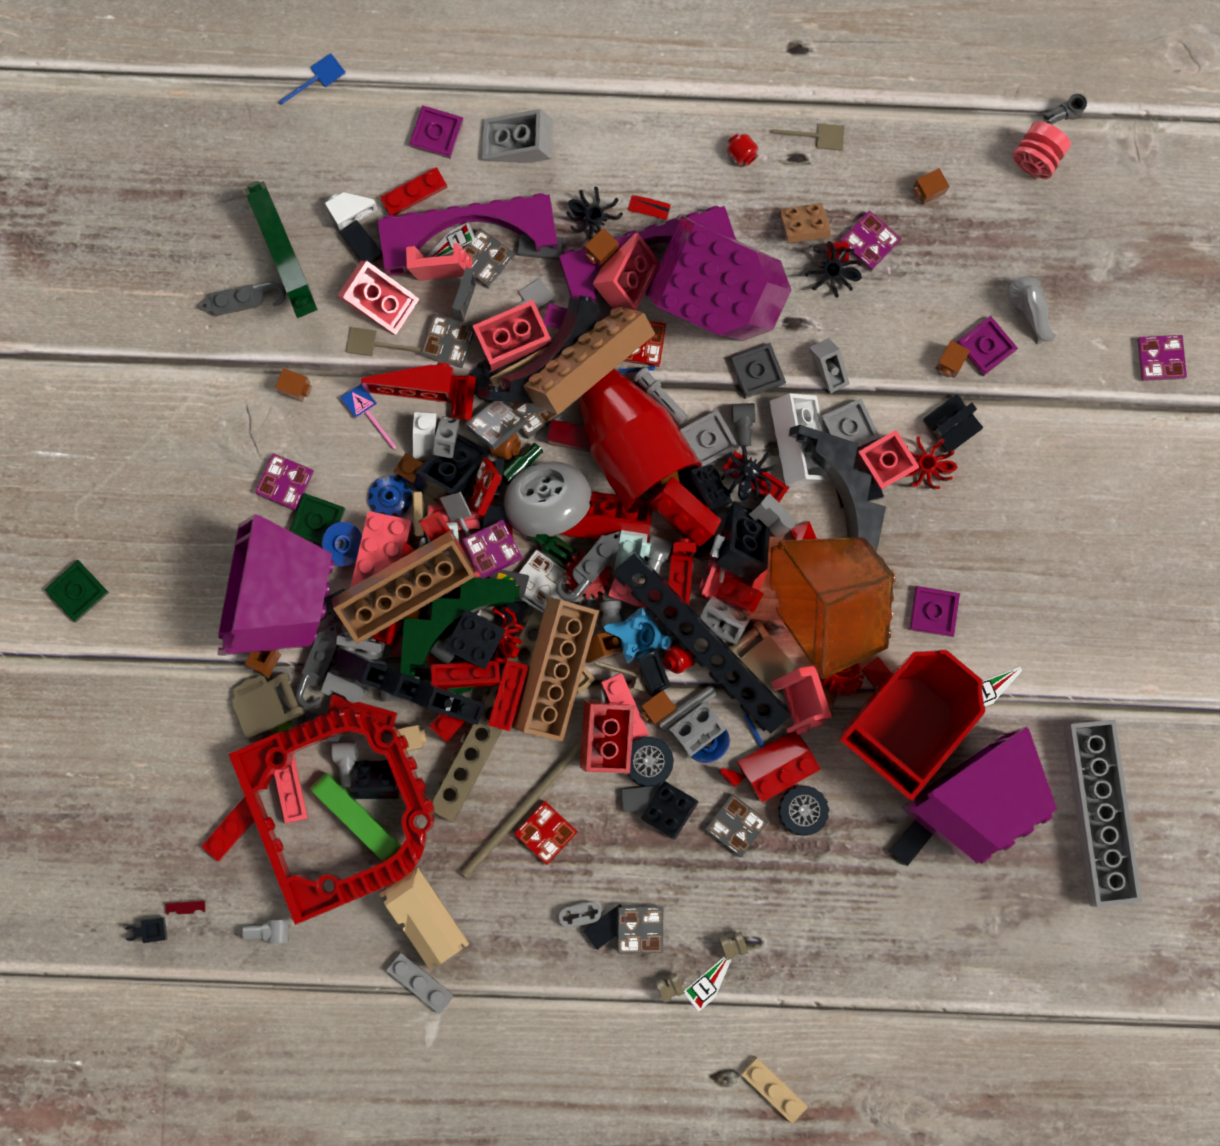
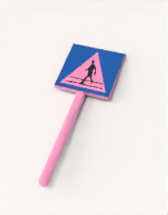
[340,383,396,449]

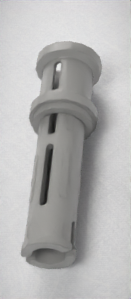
[632,367,689,426]

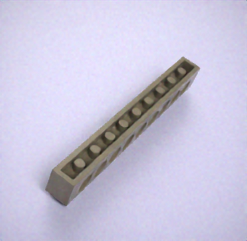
[430,609,544,823]

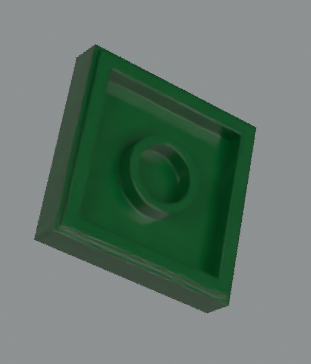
[289,493,346,546]
[45,560,109,623]

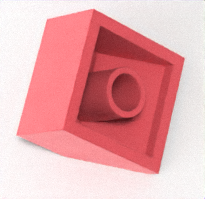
[856,430,919,490]

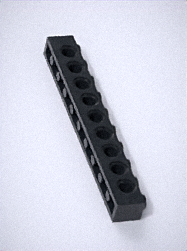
[614,550,790,734]

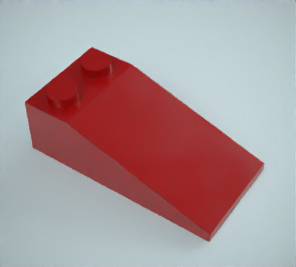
[361,362,455,403]

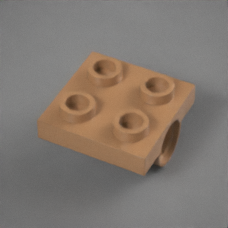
[780,203,831,243]

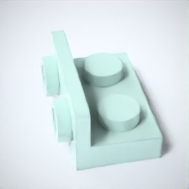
[614,530,651,583]

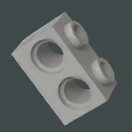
[700,596,751,645]
[669,702,726,757]

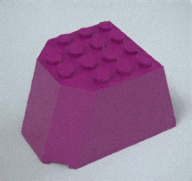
[646,215,792,341]
[217,514,334,656]
[902,726,1057,864]

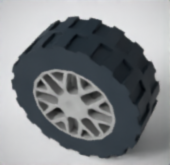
[627,736,674,787]
[778,786,829,836]

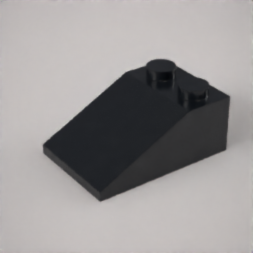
[415,434,491,505]
[715,501,770,583]

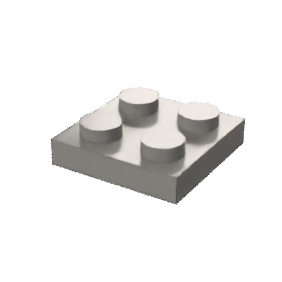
[821,398,880,449]
[680,410,739,467]

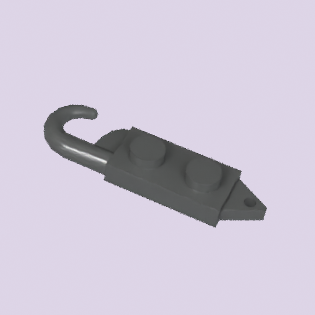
[198,282,286,317]
[556,531,620,601]
[295,622,339,709]

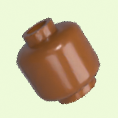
[487,433,521,460]

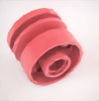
[1012,121,1071,179]

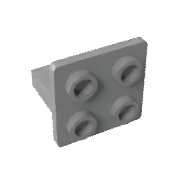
[336,624,386,660]

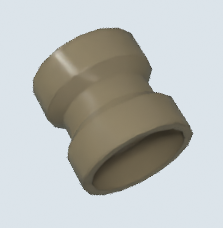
[719,931,748,960]
[655,972,685,1003]

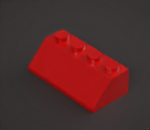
[560,491,652,543]

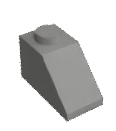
[809,338,850,393]

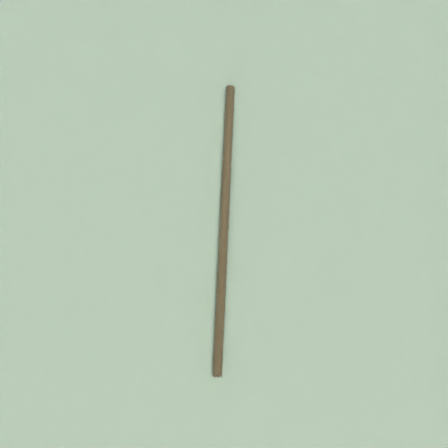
[461,638,677,878]

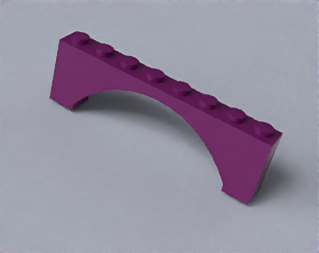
[378,193,558,276]
[559,206,736,302]

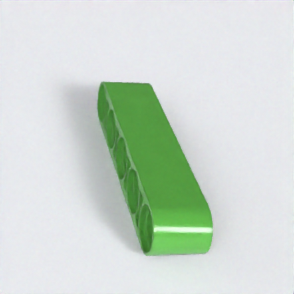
[310,772,402,862]

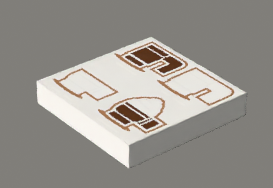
[519,550,567,611]

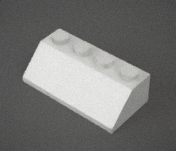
[769,393,832,486]

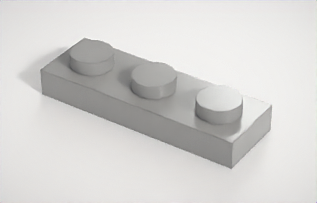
[386,952,455,1014]

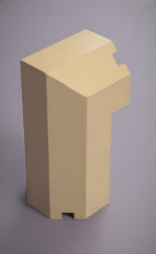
[380,867,470,971]

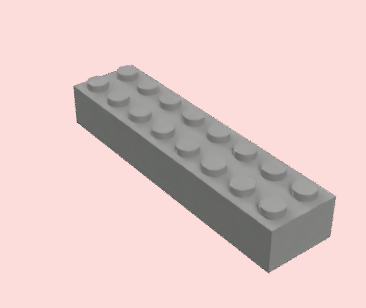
[1064,719,1142,907]

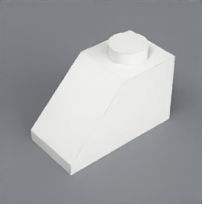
[325,192,378,231]
[413,412,439,462]

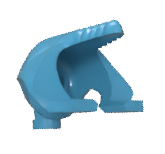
[603,608,671,663]

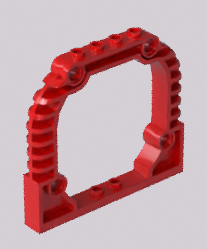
[228,709,435,925]

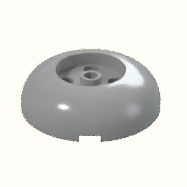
[504,461,592,537]

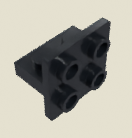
[923,394,983,453]
[680,465,733,512]
[445,609,505,669]
[350,760,400,799]
[641,781,699,840]

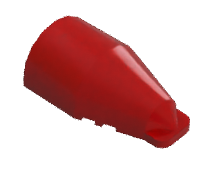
[577,368,702,510]

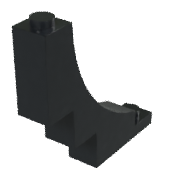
[478,295,600,404]
[788,425,886,562]
[332,648,486,725]

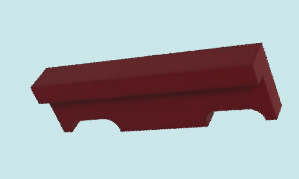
[165,901,206,915]

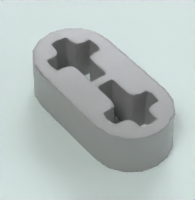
[559,902,601,928]

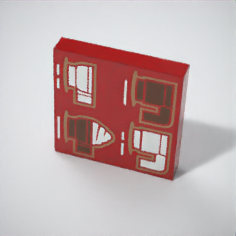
[623,321,666,367]
[466,458,502,516]
[515,801,578,865]

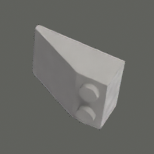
[482,109,553,162]

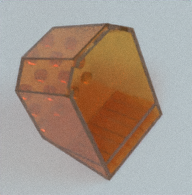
[770,537,896,679]

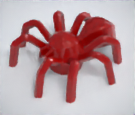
[904,436,958,490]
[490,607,524,663]

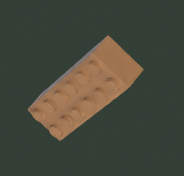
[523,306,655,415]
[332,531,475,644]
[512,597,599,742]

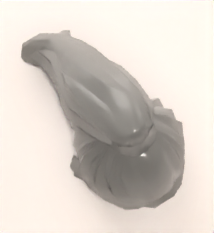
[1008,277,1056,344]

